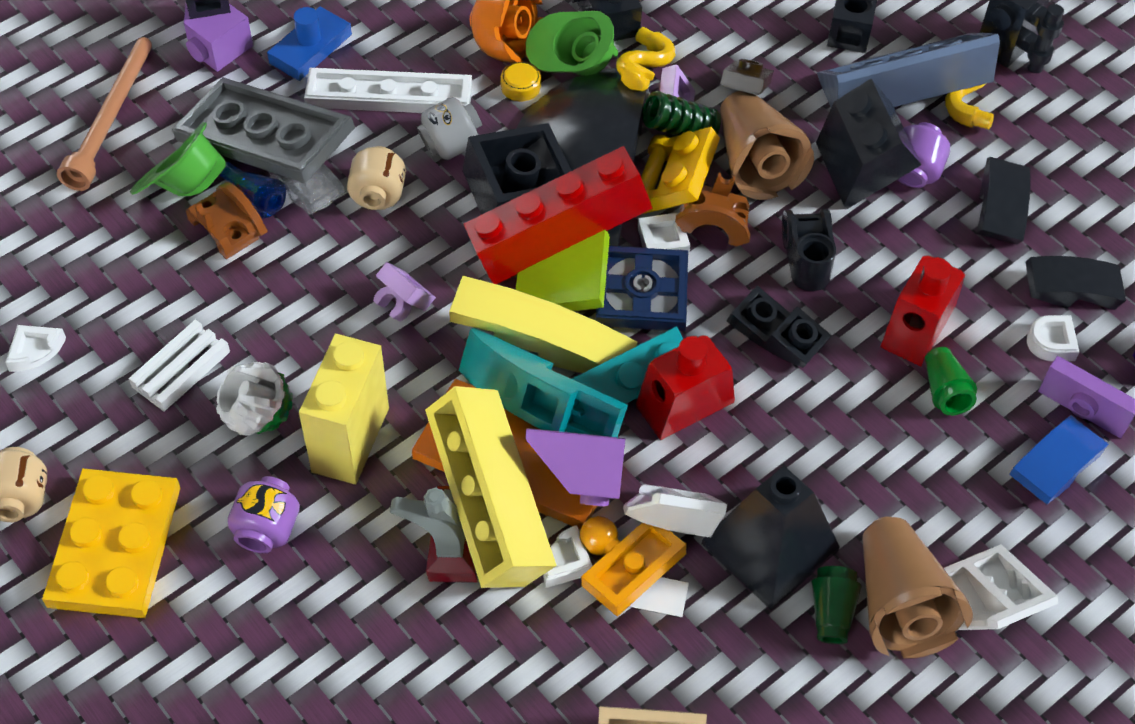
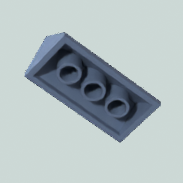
[817,33,1000,107]

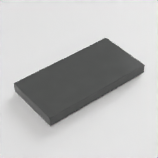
[172,77,355,183]

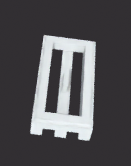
[128,319,230,412]

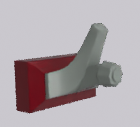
[390,486,478,582]

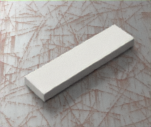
[304,68,472,113]

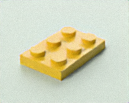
[42,468,180,618]

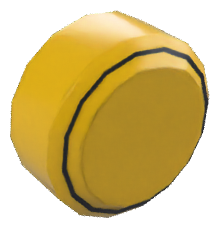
[500,62,541,102]

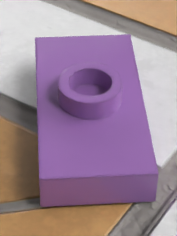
[1038,356,1135,439]

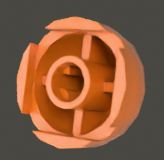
[470,0,544,63]

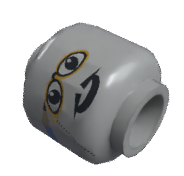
[417,97,482,160]

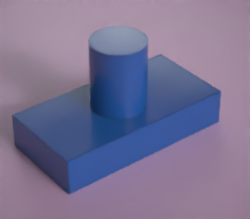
[267,6,352,81]

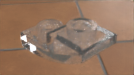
[264,163,346,214]

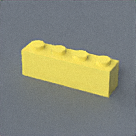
[425,386,557,588]

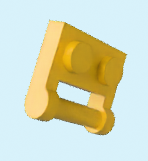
[641,127,720,214]

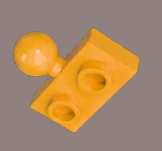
[580,516,686,617]

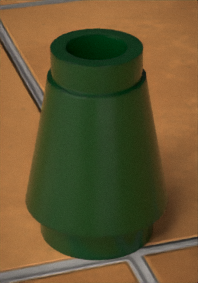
[811,566,862,644]

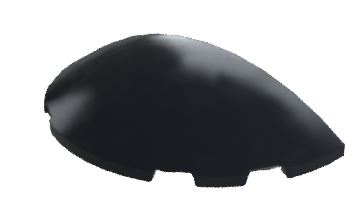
[517,68,653,246]

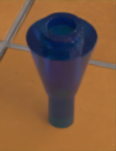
[219,162,286,218]

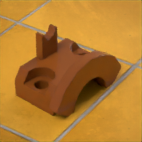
[675,172,750,246]
[185,182,268,260]

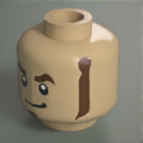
[347,146,406,210]
[0,447,47,522]

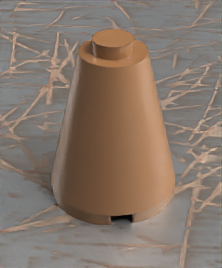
[720,91,814,200]
[862,517,973,658]

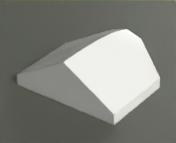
[623,484,727,538]
[944,544,1058,630]

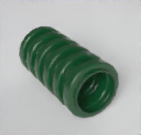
[642,91,721,136]

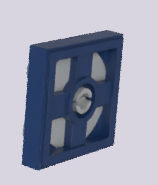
[596,246,688,331]

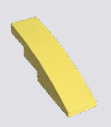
[449,276,637,373]

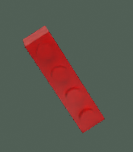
[463,146,653,284]

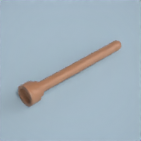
[57,37,152,191]

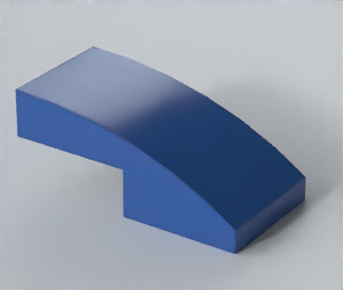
[1009,415,1109,505]

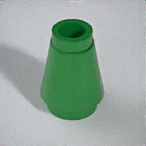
[925,347,977,416]

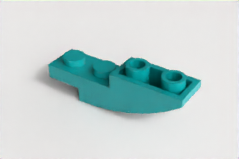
[459,328,628,437]

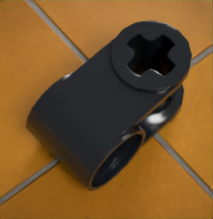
[782,208,836,292]

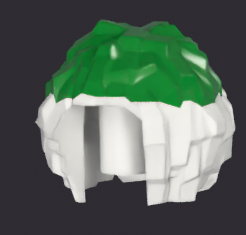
[216,362,293,436]

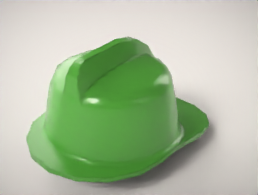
[526,11,618,75]
[130,122,226,196]

